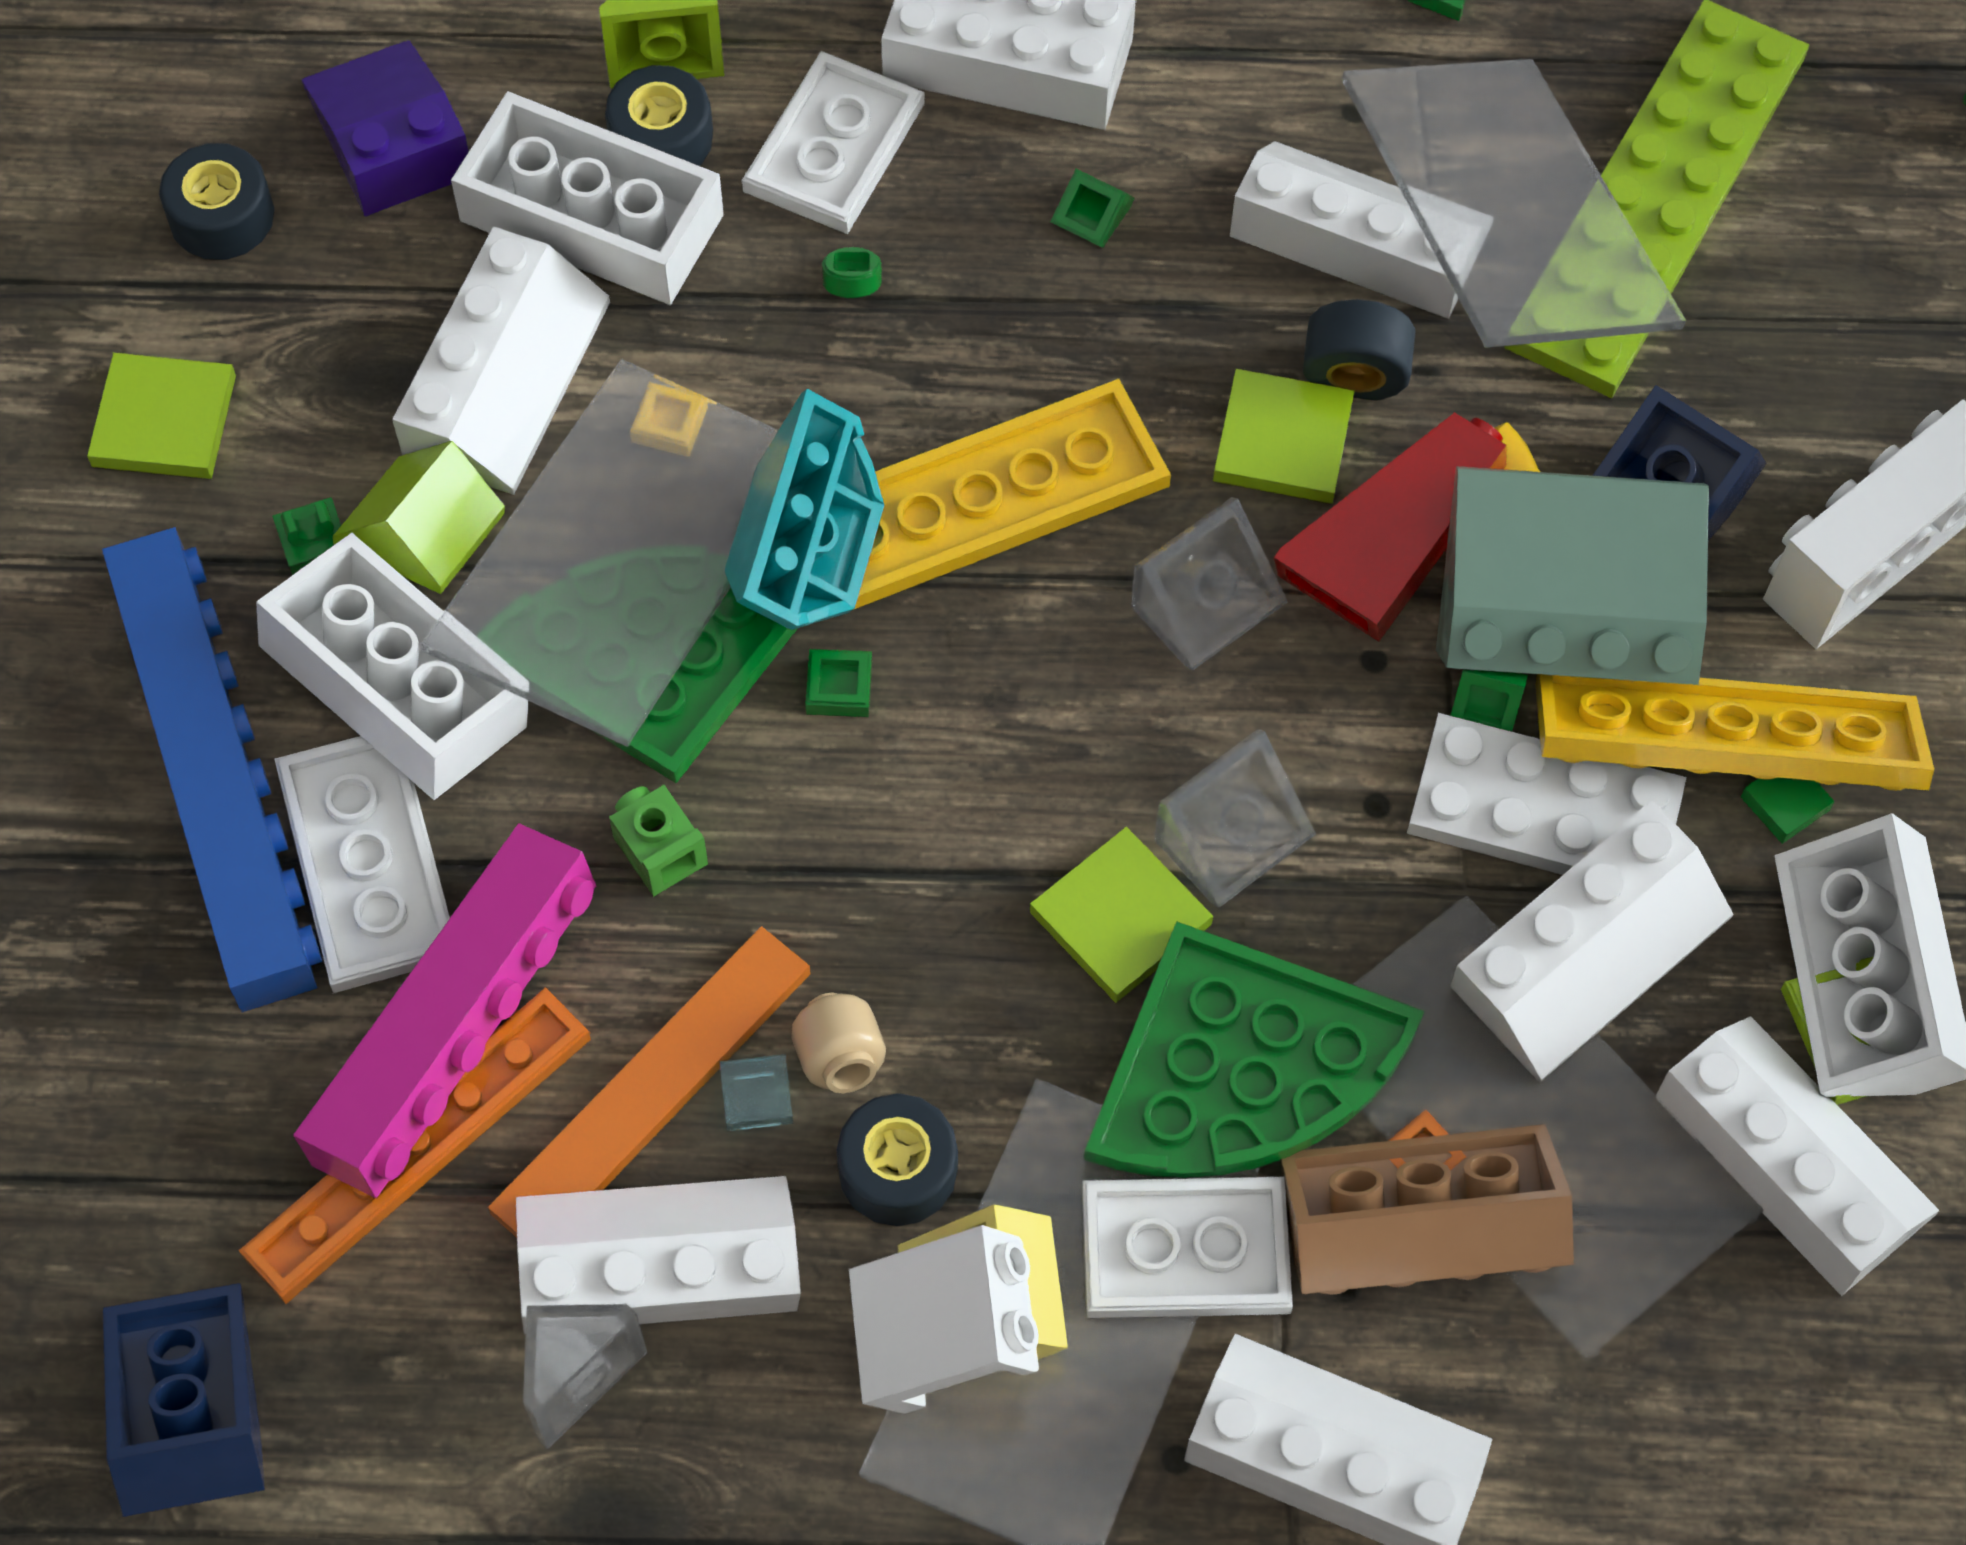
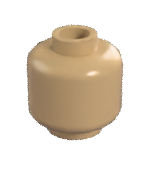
[791,993,886,1093]

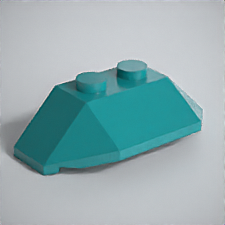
[724,389,884,630]

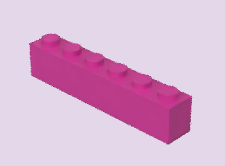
[293,823,597,1199]

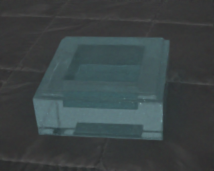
[720,1054,793,1132]

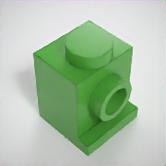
[609,785,708,897]

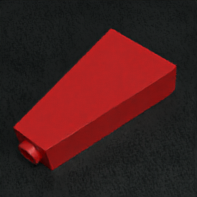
[1274,412,1507,642]

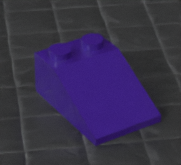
[301,40,469,216]

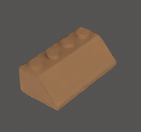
[1280,1124,1574,1295]

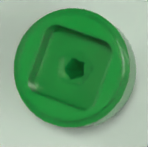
[822,247,882,298]

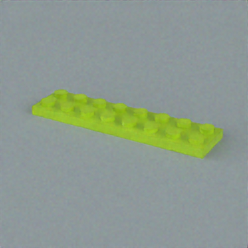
[1504,0,1809,398]

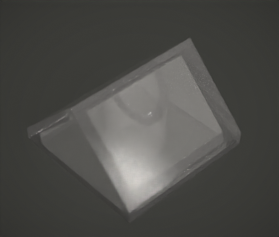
[1131,497,1288,670]
[1154,729,1316,908]
[523,1304,647,1450]

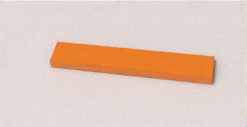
[488,926,811,1238]
[239,987,591,1304]

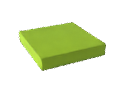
[87,353,236,479]
[1213,369,1355,504]
[1030,826,1213,1003]

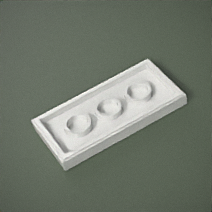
[274,736,450,993]

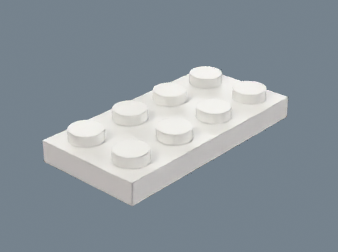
[1407,713,1687,875]

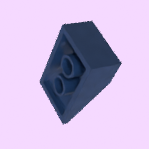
[1593,385,1767,541]
[103,1283,265,1517]

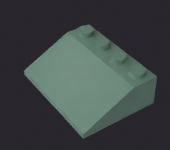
[1436,466,1709,685]

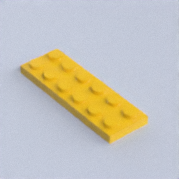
[853,379,1171,610]
[1535,674,1934,791]

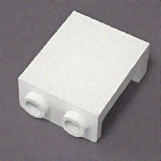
[849,1225,1039,1414]

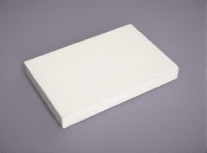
[742,51,924,234]
[1082,1177,1293,1318]

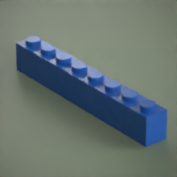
[102,527,323,1013]

